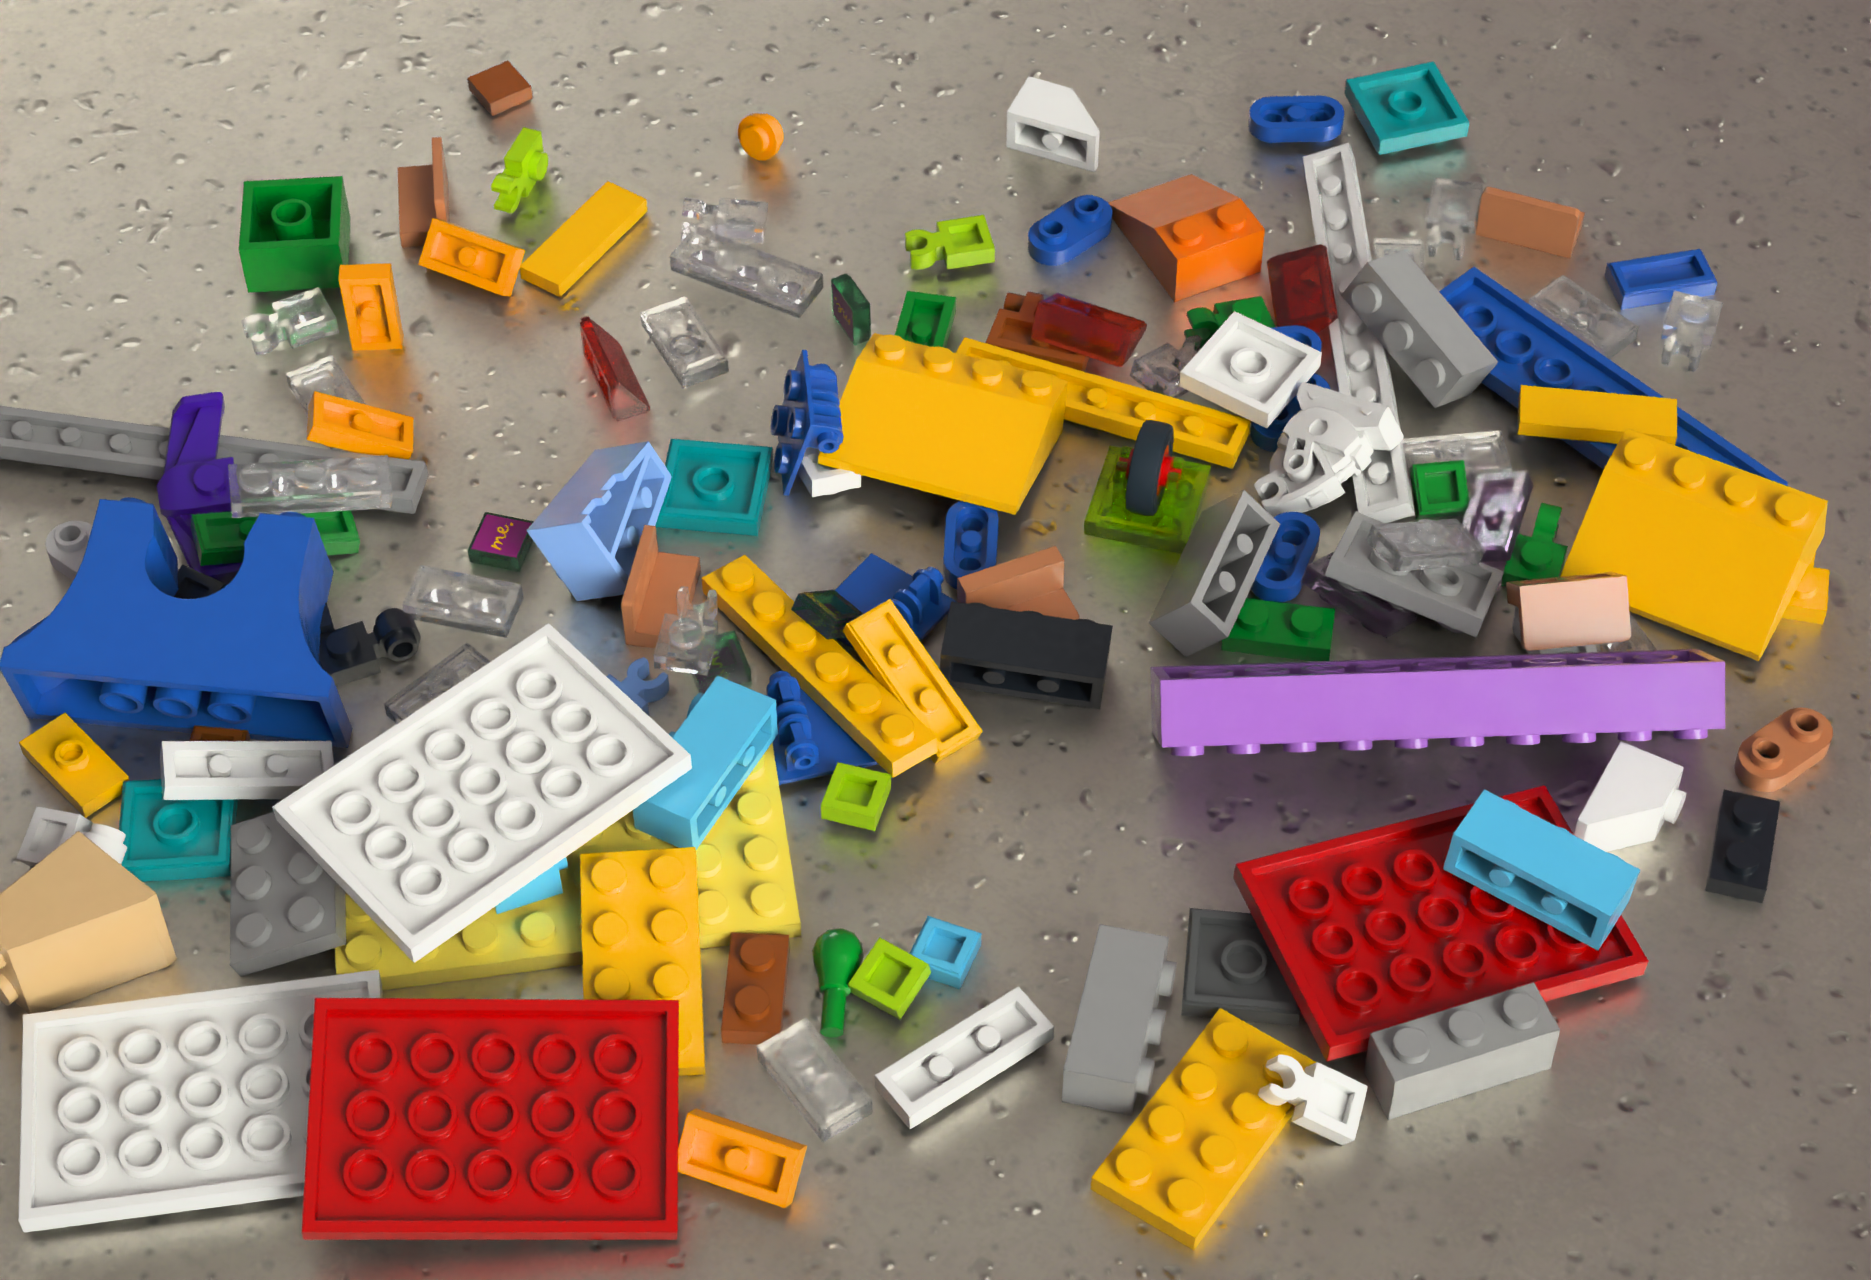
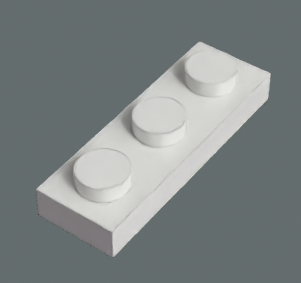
[160,741,334,800]
[875,986,1054,1129]

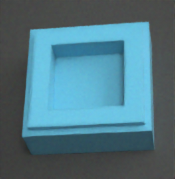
[910,916,981,989]

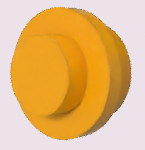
[738,113,784,161]

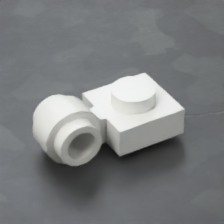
[16,806,127,867]

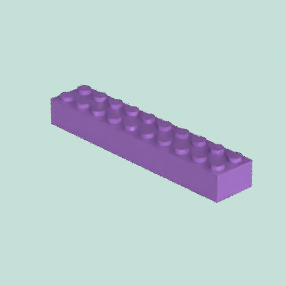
[1150,649,1725,756]

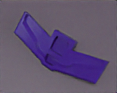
[157,392,242,585]

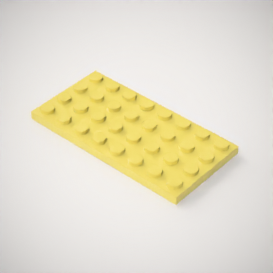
[335,743,801,991]

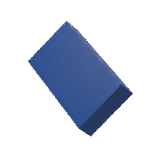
[1604,249,1718,310]

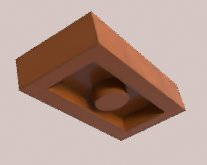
[721,933,790,1045]

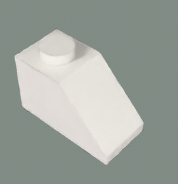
[1006,76,1100,172]
[1574,741,1687,852]

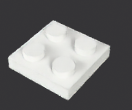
[1179,311,1322,428]

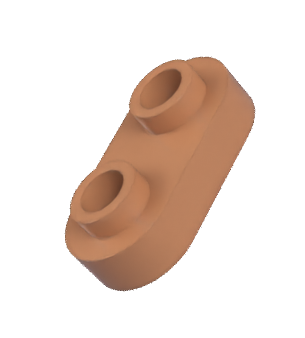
[1734,708,1833,792]

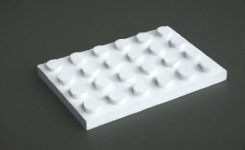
[272,623,692,963]
[18,969,383,1233]

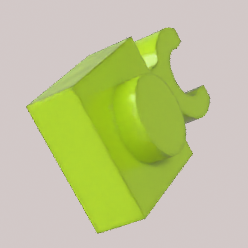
[491,127,548,213]
[905,215,995,270]

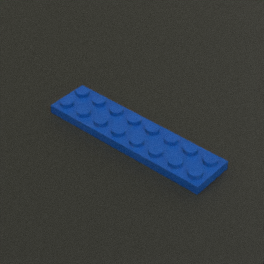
[1439,267,1788,486]

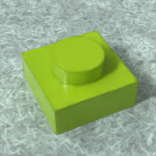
[821,762,891,831]
[848,937,931,1020]

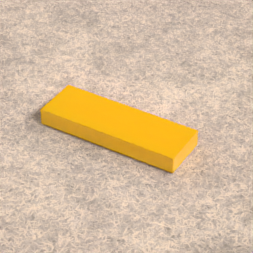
[520,181,647,297]
[1517,385,1677,445]
[842,599,983,764]

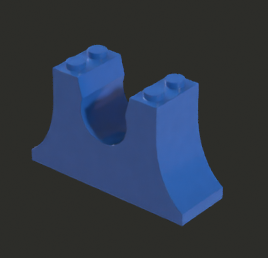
[0,497,352,748]

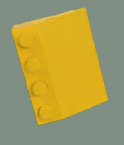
[818,333,1068,515]
[1560,428,1828,661]

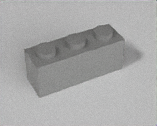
[1341,250,1498,408]
[1149,490,1280,657]
[1062,924,1177,1116]
[1364,982,1560,1120]

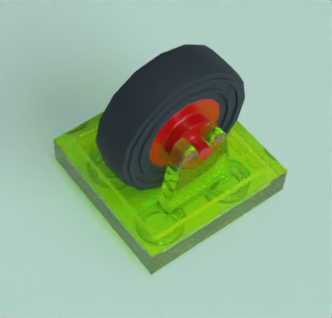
[1084,420,1211,554]

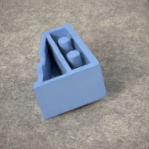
[526,441,672,601]

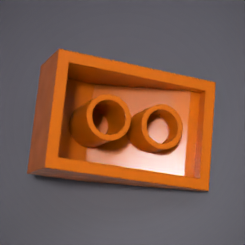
[1108,174,1265,302]

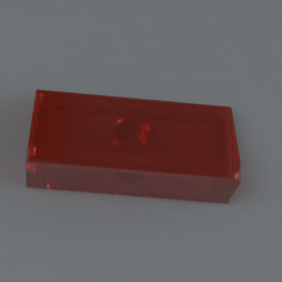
[1267,244,1338,334]
[1031,293,1147,367]
[579,316,650,421]

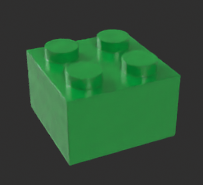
[239,176,351,293]

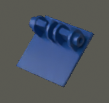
[771,350,844,496]
[818,553,957,650]
[766,671,878,785]

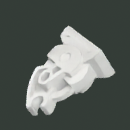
[1254,382,1404,517]

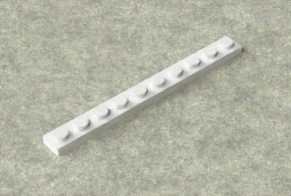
[1303,143,1415,523]

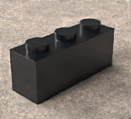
[940,601,1113,710]

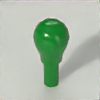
[812,928,864,1038]

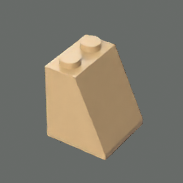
[0,831,177,1014]

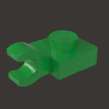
[1184,296,1276,349]
[1501,503,1568,587]

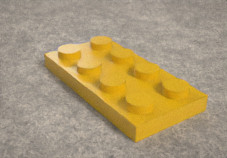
[580,847,706,1076]
[1091,1008,1316,1251]

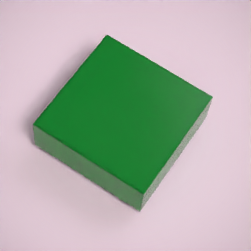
[1409,460,1471,519]

